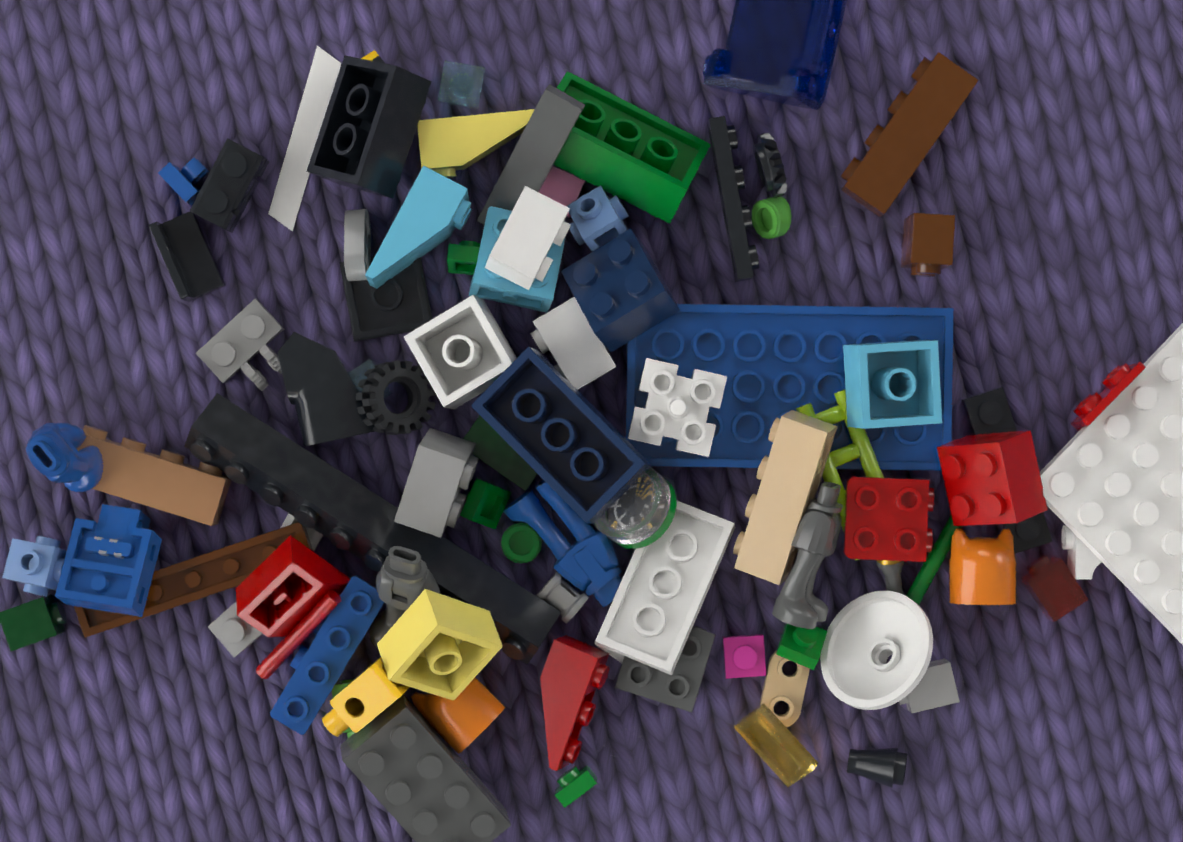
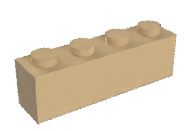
[733,410,838,585]

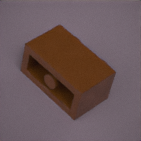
[901,213,955,277]

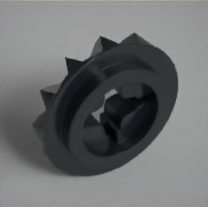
[753,133,788,198]

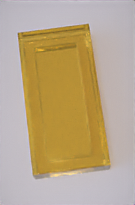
[734,703,818,787]

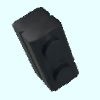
[190,138,270,233]

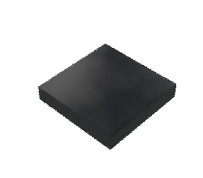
[339,256,433,342]

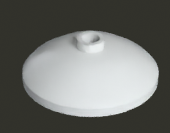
[820,591,933,710]

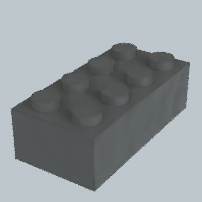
[340,694,511,842]

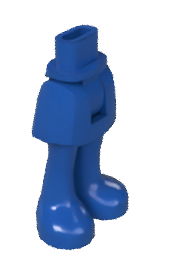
[26,423,103,492]
[503,479,622,607]

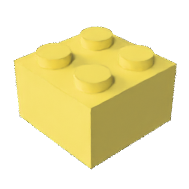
[377,589,503,701]

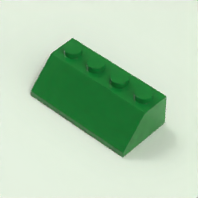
[554,71,711,224]

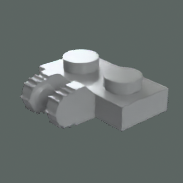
[196,299,284,391]

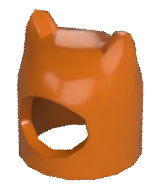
[949,528,1016,605]
[411,677,505,754]

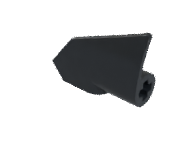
[278,332,375,446]

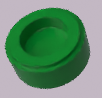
[501,522,542,563]

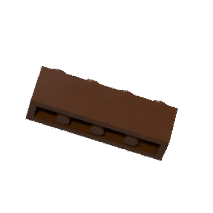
[840,52,979,217]

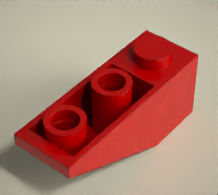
[540,635,610,771]

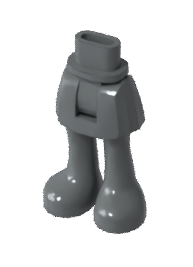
[772,482,843,629]
[369,546,440,648]

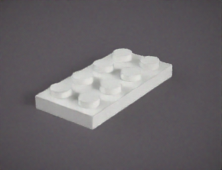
[595,501,735,675]

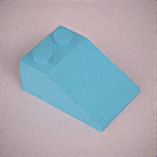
[365,165,472,289]

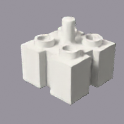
[628,358,727,457]

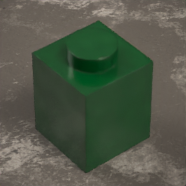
[0,594,67,651]

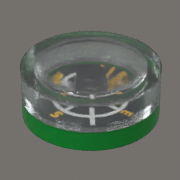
[594,467,677,549]

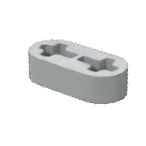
[344,209,371,281]

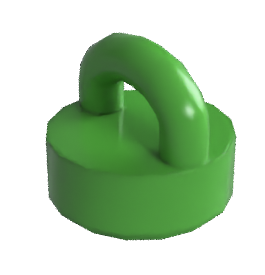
[751,196,791,239]

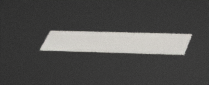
[268,46,342,232]

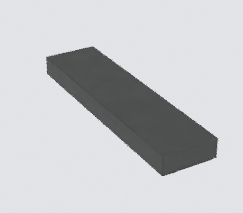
[477,84,585,225]

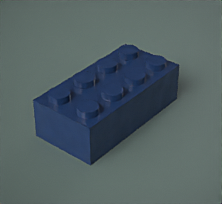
[471,346,652,523]

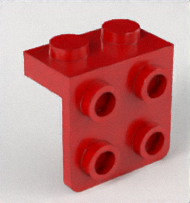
[844,477,934,562]

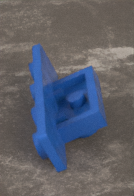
[270,576,384,735]

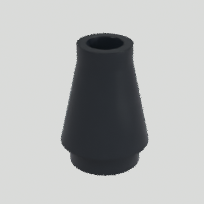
[847,748,908,788]

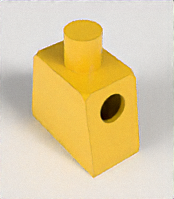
[322,657,410,737]

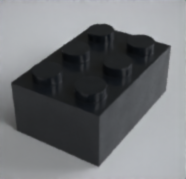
[306,55,432,199]

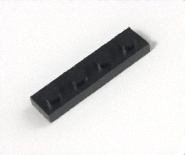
[707,116,759,282]
[962,387,1053,554]

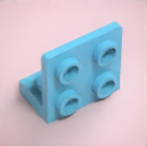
[469,206,566,312]

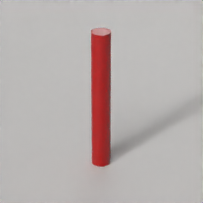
[256,590,341,679]

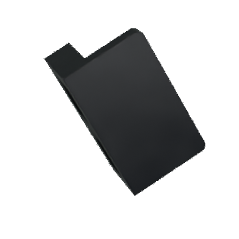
[149,211,226,302]

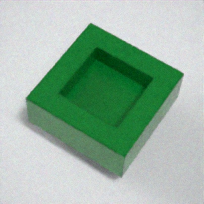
[447,241,480,275]
[460,478,512,529]
[776,623,827,670]
[555,765,597,808]

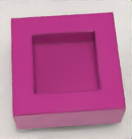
[722,634,766,679]

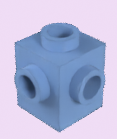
[566,185,629,252]
[2,536,67,597]

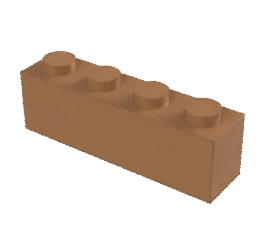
[77,425,231,526]

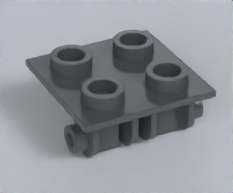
[615,626,716,713]

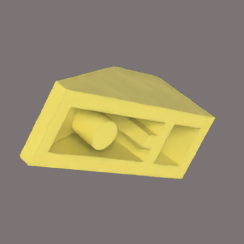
[417,109,535,178]

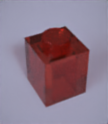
[1021,555,1089,622]

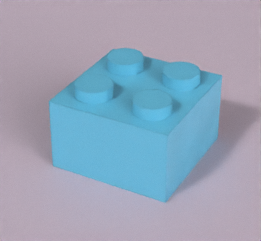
[843,340,942,429]

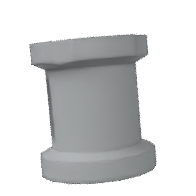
[536,572,589,624]

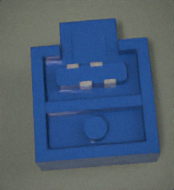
[55,504,162,617]

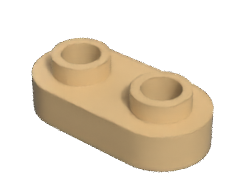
[760,650,810,728]

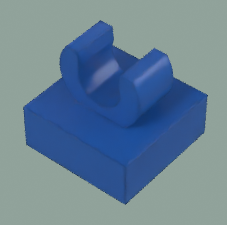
[158,158,209,205]

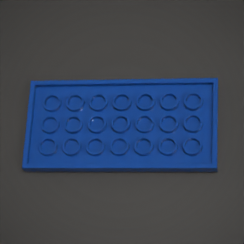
[626,304,954,471]

